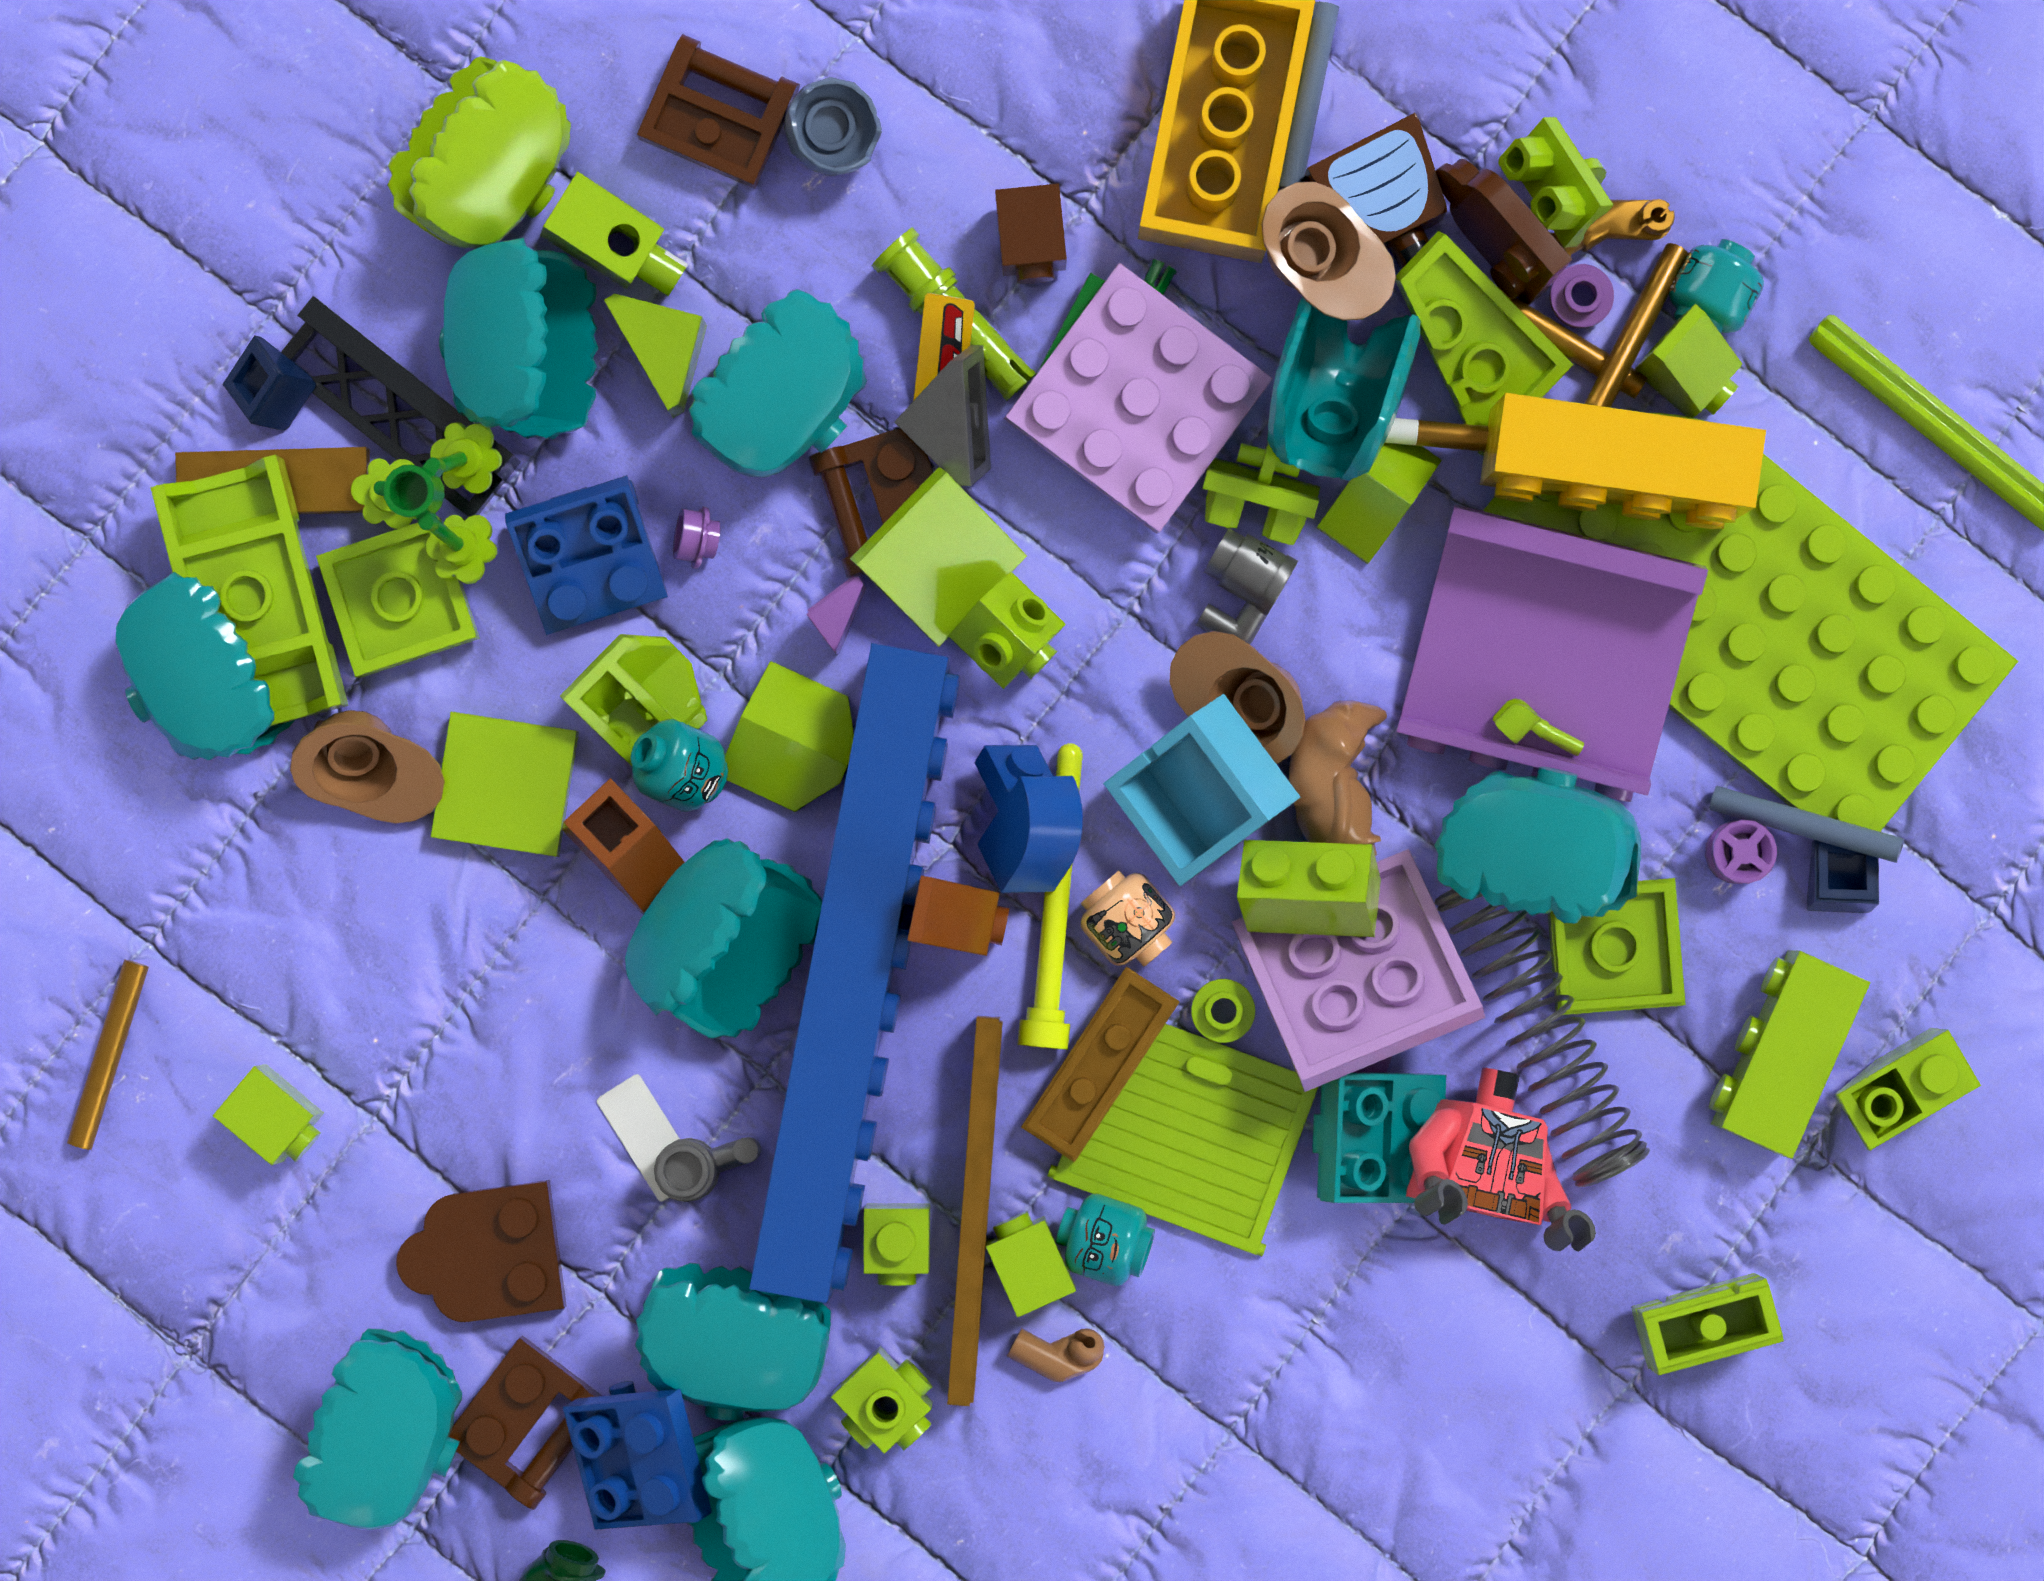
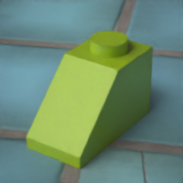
[1634,304,1742,418]

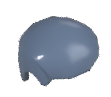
[784,77,882,176]

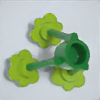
[351,422,502,584]

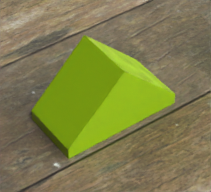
[604,293,707,418]
[1316,443,1442,564]

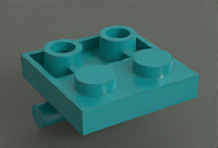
[1312,1072,1447,1203]

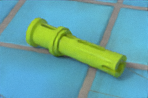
[871,227,1036,401]

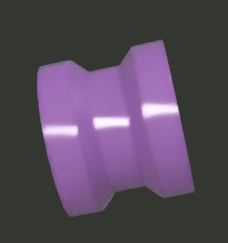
[1705,820,1777,884]

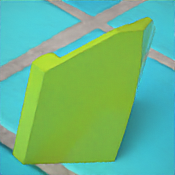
[560,634,707,766]
[725,661,854,812]

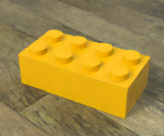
[1137,0,1315,264]
[1480,393,1766,529]

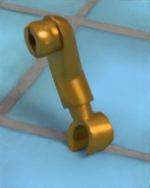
[1551,199,1675,257]

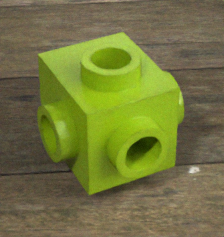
[949,571,1066,689]
[831,1346,933,1454]

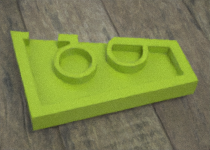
[1395,231,1574,456]

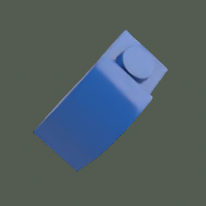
[974,745,1083,893]

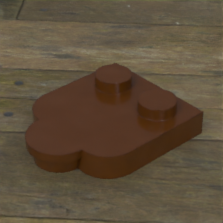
[1436,159,1572,305]
[396,1180,567,1322]

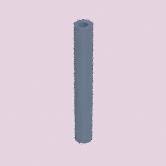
[1278,1,1339,190]
[1709,786,1904,863]

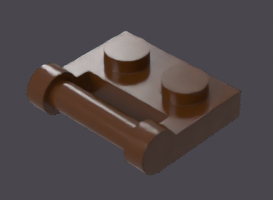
[637,34,800,189]
[809,428,933,579]
[449,1335,602,1510]

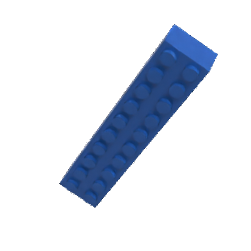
[749,643,960,1303]

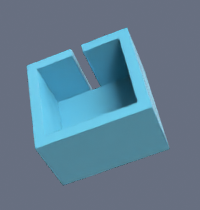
[1103,694,1301,886]

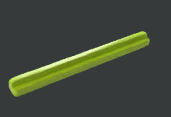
[1809,315,2044,532]

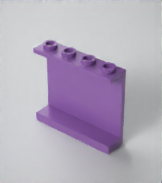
[1396,504,1708,802]

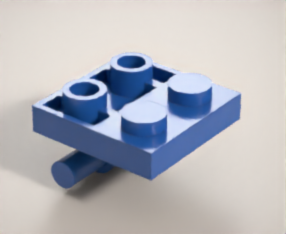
[505,475,668,635]
[562,1381,712,1530]

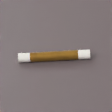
[1384,418,1488,452]

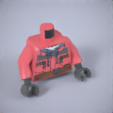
[1406,1068,1596,1252]

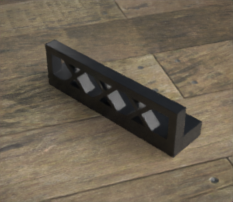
[281,296,521,517]

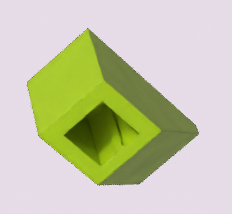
[1835,1028,1981,1151]

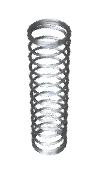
[1434,889,1650,1187]

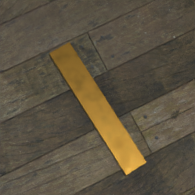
[947,1016,1003,1406]

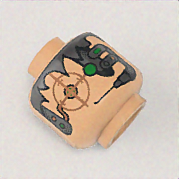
[1081,870,1175,967]

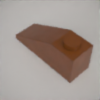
[908,875,1010,956]

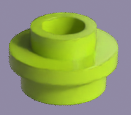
[1191,979,1255,1043]

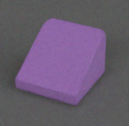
[807,575,866,655]

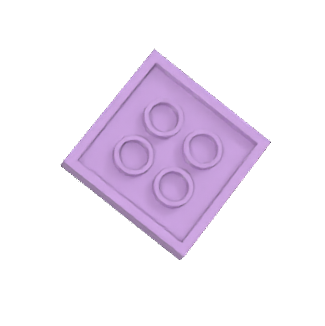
[1004,263,1273,534]
[1232,849,1485,1092]

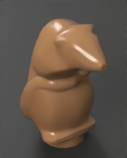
[1289,700,1387,856]

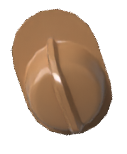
[1261,182,1396,321]
[1169,631,1305,764]
[290,710,445,824]

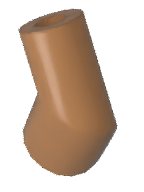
[1007,1328,1105,1382]

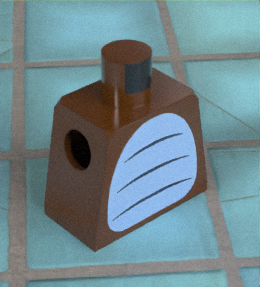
[1304,113,1447,269]

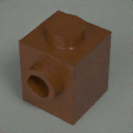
[995,183,1067,284]

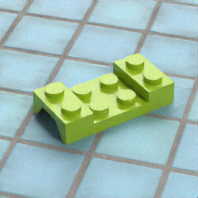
[150,454,349,727]

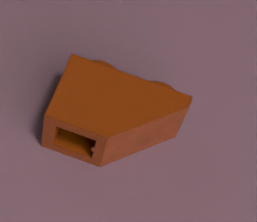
[562,778,685,915]

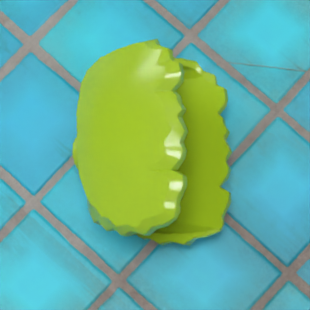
[387,56,571,249]

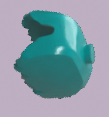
[439,238,599,440]
[689,289,867,478]
[1267,297,1421,481]
[115,572,295,760]
[1434,766,1641,924]
[625,838,822,1039]
[635,1263,831,1420]
[293,1329,462,1530]
[687,1416,846,1581]

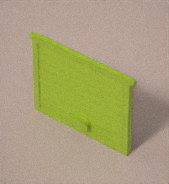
[1047,1024,1319,1257]

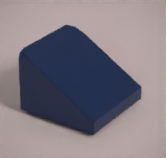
[222,335,316,430]
[1807,840,1879,913]

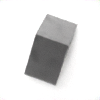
[894,345,991,486]

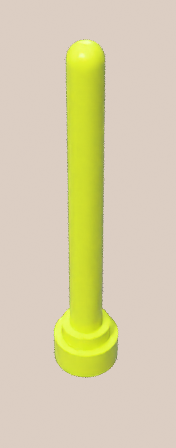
[1017,743,1083,1050]

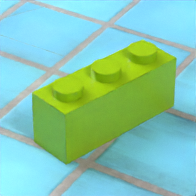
[1709,950,1871,1159]

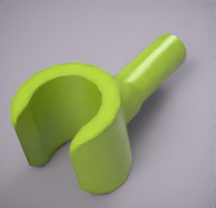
[1493,698,1584,756]

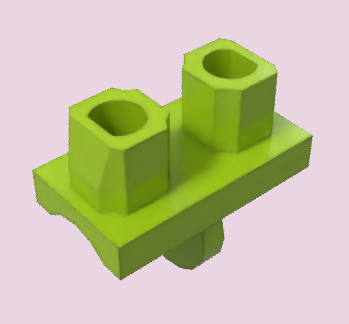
[1498,117,1613,248]
[1202,441,1320,545]

